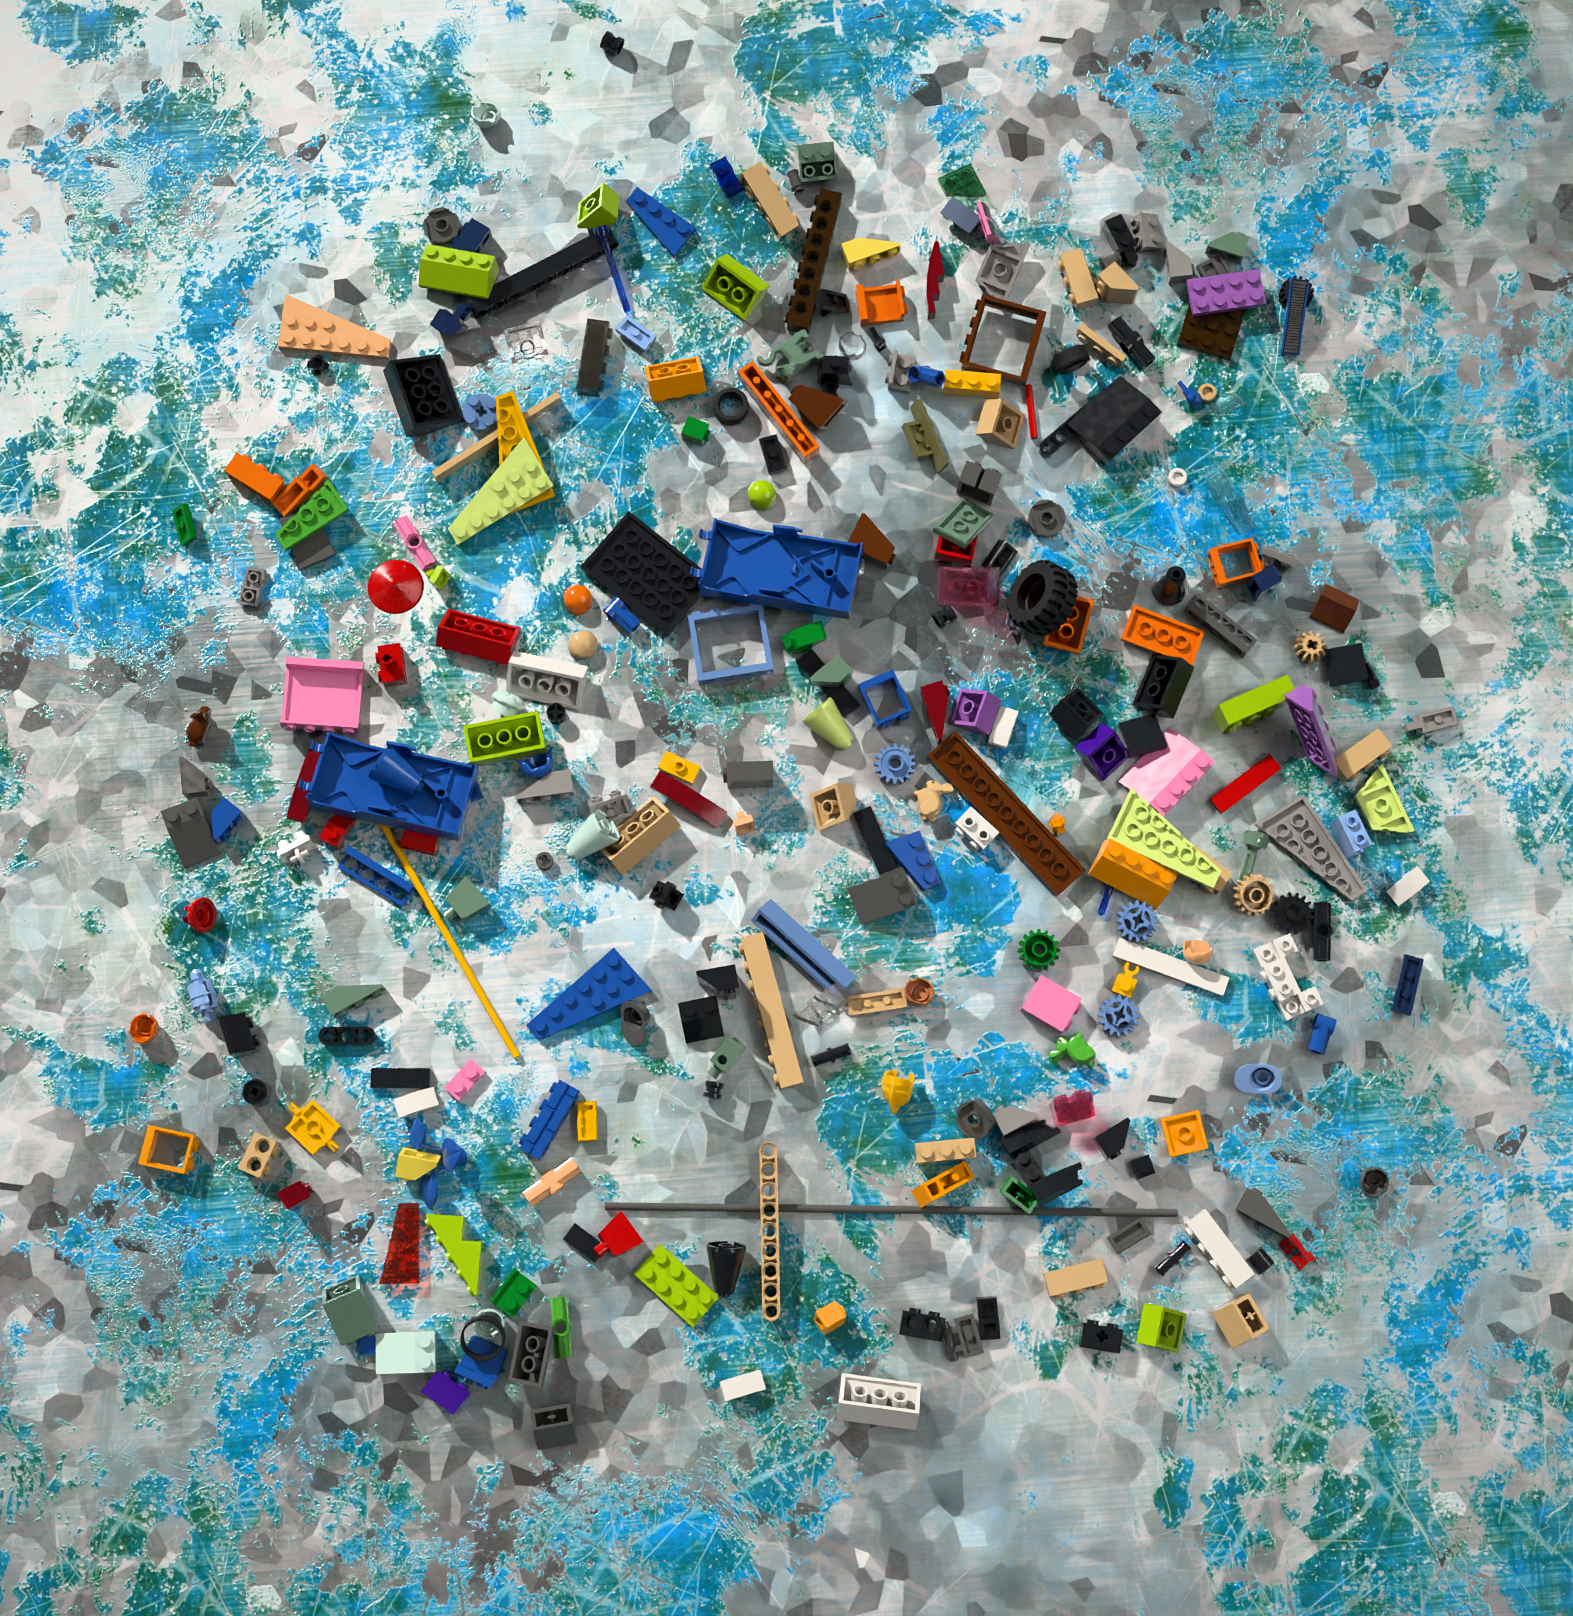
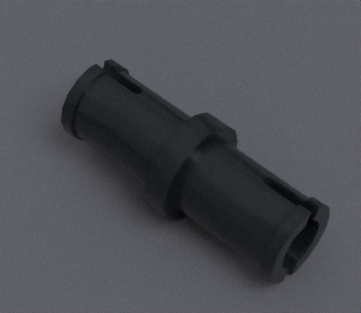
[810,1043,851,1067]
[1154,1240,1191,1276]

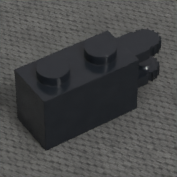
[1102,214,1138,268]

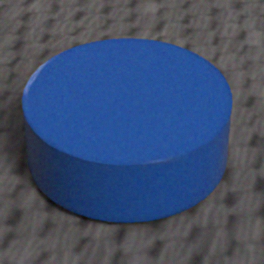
[360,1335,376,1355]

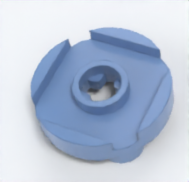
[463,394,497,432]

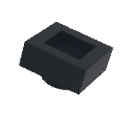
[1129,1154,1156,1180]

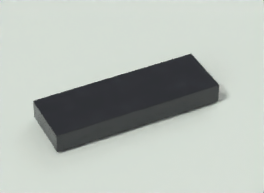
[370,1068,431,1088]

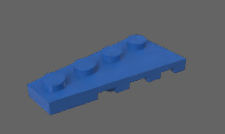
[626,187,696,258]

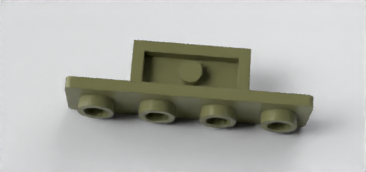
[901,399,949,473]

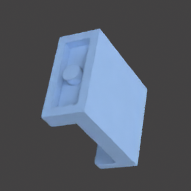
[1329,810,1372,859]

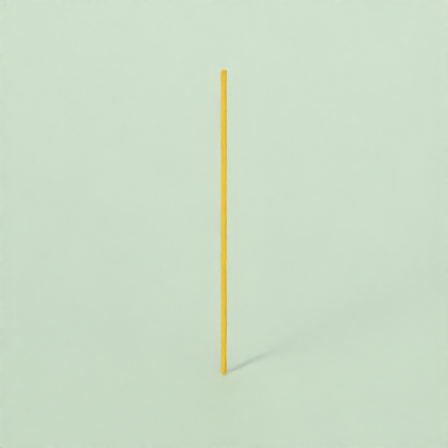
[326,733,520,1059]

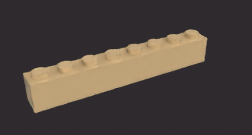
[738,932,804,1090]

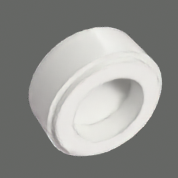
[1168,468,1187,488]

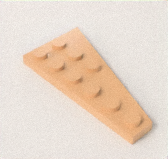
[278,294,391,359]

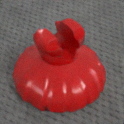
[182,897,217,933]

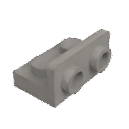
[885,349,916,394]
[587,789,632,822]

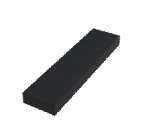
[797,649,860,718]
[853,806,897,875]

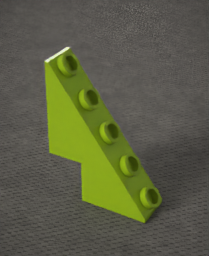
[424,1214,483,1297]

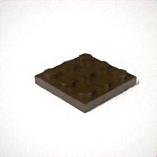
[1177,302,1246,361]

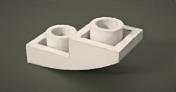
[988,706,1019,749]
[1386,866,1430,906]
[393,1087,439,1119]
[719,1370,766,1402]

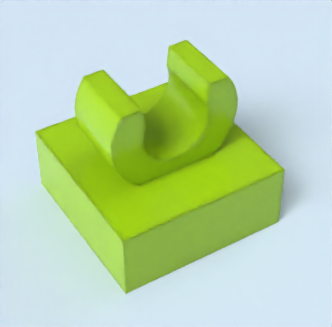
[425,565,451,591]

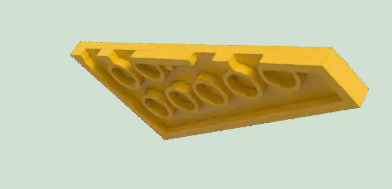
[496,391,555,516]

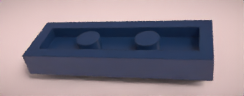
[1390,954,1424,1016]

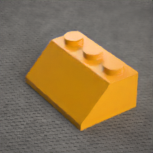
[644,356,706,402]

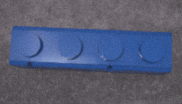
[519,1080,581,1161]

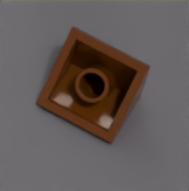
[1309,584,1359,633]

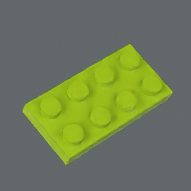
[634,1244,719,1327]

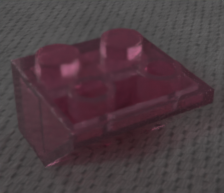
[1049,1089,1095,1127]

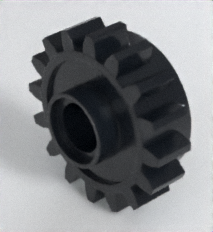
[1271,892,1314,935]

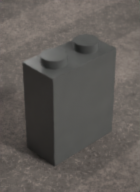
[723,761,773,789]

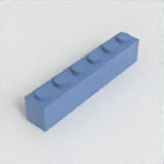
[751,899,857,999]

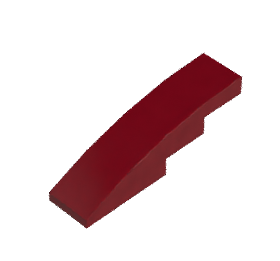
[925,241,944,320]
[286,745,320,823]
[649,770,727,828]

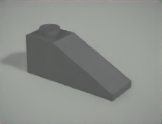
[1236,1188,1291,1241]

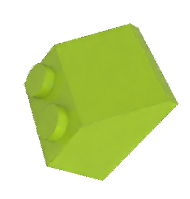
[576,182,619,229]
[1136,1303,1187,1353]

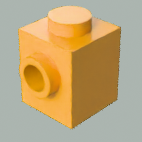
[814,1300,846,1335]

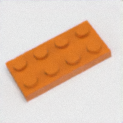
[1120,605,1205,665]

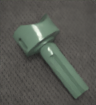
[1238,830,1269,881]

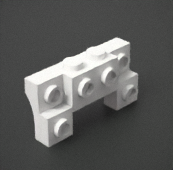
[1252,933,1323,1021]

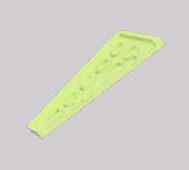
[448,438,554,545]
[1107,787,1221,889]

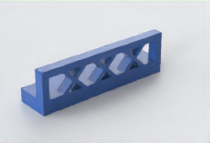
[338,845,415,907]

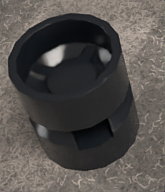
[242,1079,273,1107]

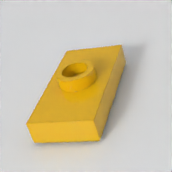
[658,751,701,785]
[577,1101,598,1142]

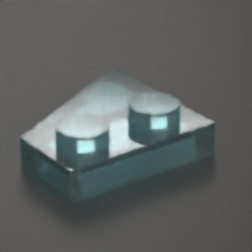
[999,758,1042,807]

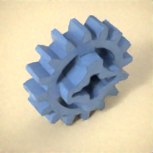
[1115,900,1159,943]
[1097,994,1140,1037]

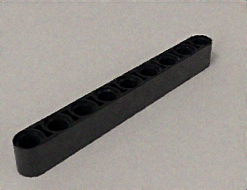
[466,227,619,319]

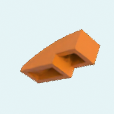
[272,464,330,517]

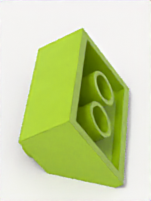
[701,254,770,320]

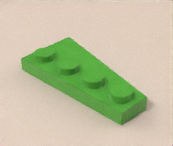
[275,479,349,551]

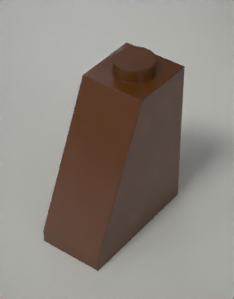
[788,385,849,429]
[848,513,896,569]

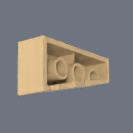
[738,162,799,240]

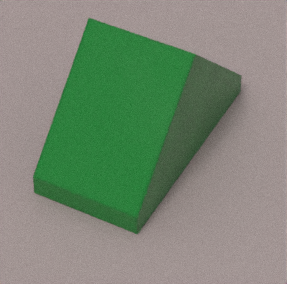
[999,1175,1037,1214]

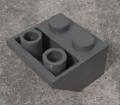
[530,1402,578,1450]

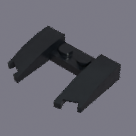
[1000,1119,1083,1207]

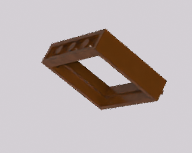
[959,294,1047,386]

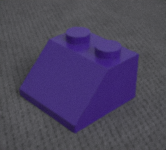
[1075,723,1130,781]
[420,1370,472,1415]

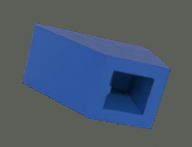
[211,797,245,844]

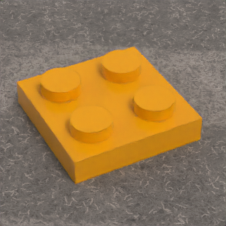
[1160,1110,1208,1158]

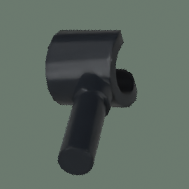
[870,327,886,352]

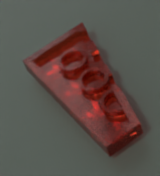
[379,1203,420,1284]

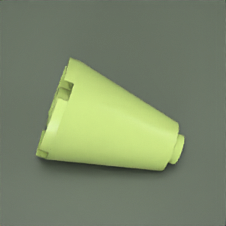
[802,697,853,750]

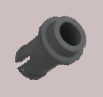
[787,169,805,194]

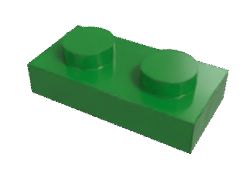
[172,503,197,546]

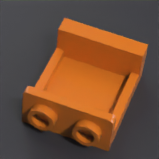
[855,280,908,326]

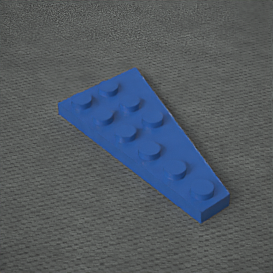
[526,948,652,1040]

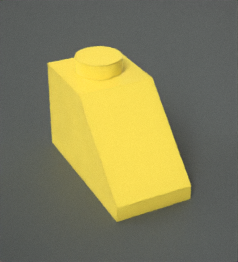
[395,1147,441,1181]

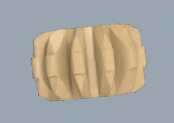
[1294,631,1327,664]

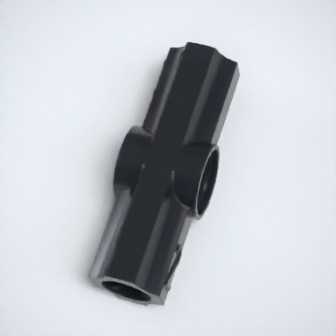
[1108,316,1156,369]
[1311,902,1333,962]

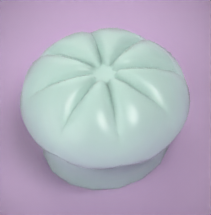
[491,690,524,717]

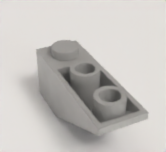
[515,769,574,805]

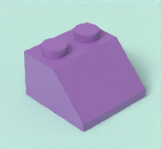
[948,689,1002,735]

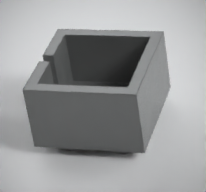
[956,461,1002,506]

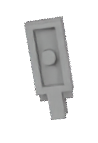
[1403,706,1459,735]

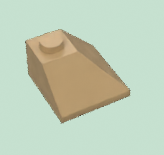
[810,783,856,831]

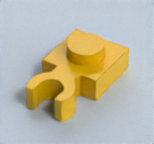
[1111,962,1139,999]

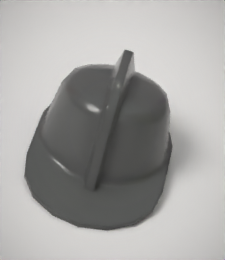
[621,1001,651,1046]

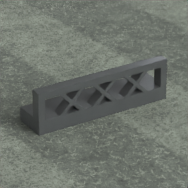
[1184,593,1258,658]

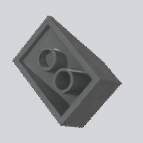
[161,797,221,868]
[847,867,917,924]

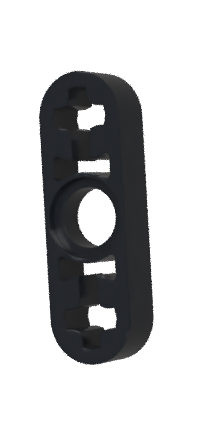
[318,1027,376,1045]

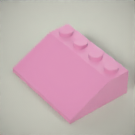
[1118,728,1215,817]

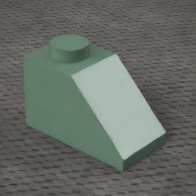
[1205,232,1249,264]
[809,654,853,687]

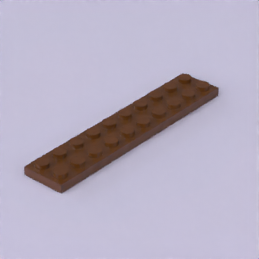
[927,731,1086,897]

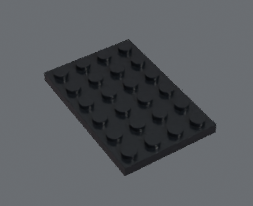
[580,511,703,638]

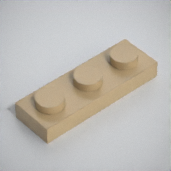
[1076,323,1127,368]
[847,988,907,1016]

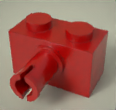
[375,643,408,687]

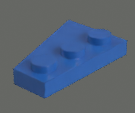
[883,831,941,891]

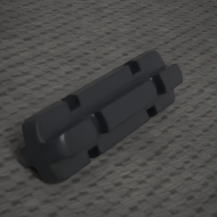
[1364,655,1380,690]

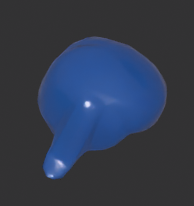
[514,746,554,779]

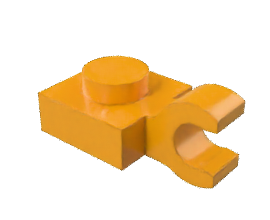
[1048,813,1066,837]

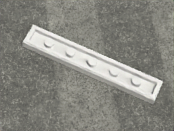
[1112,938,1229,996]

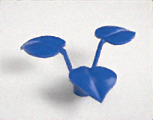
[409,1117,467,1210]

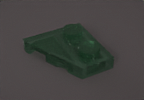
[938,163,986,197]

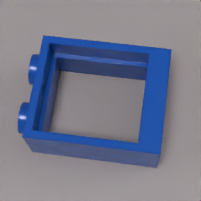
[858,669,912,729]

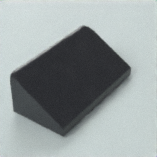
[979,540,1018,581]

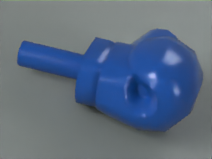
[1177,381,1202,409]

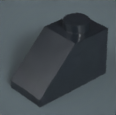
[1093,1117,1130,1160]

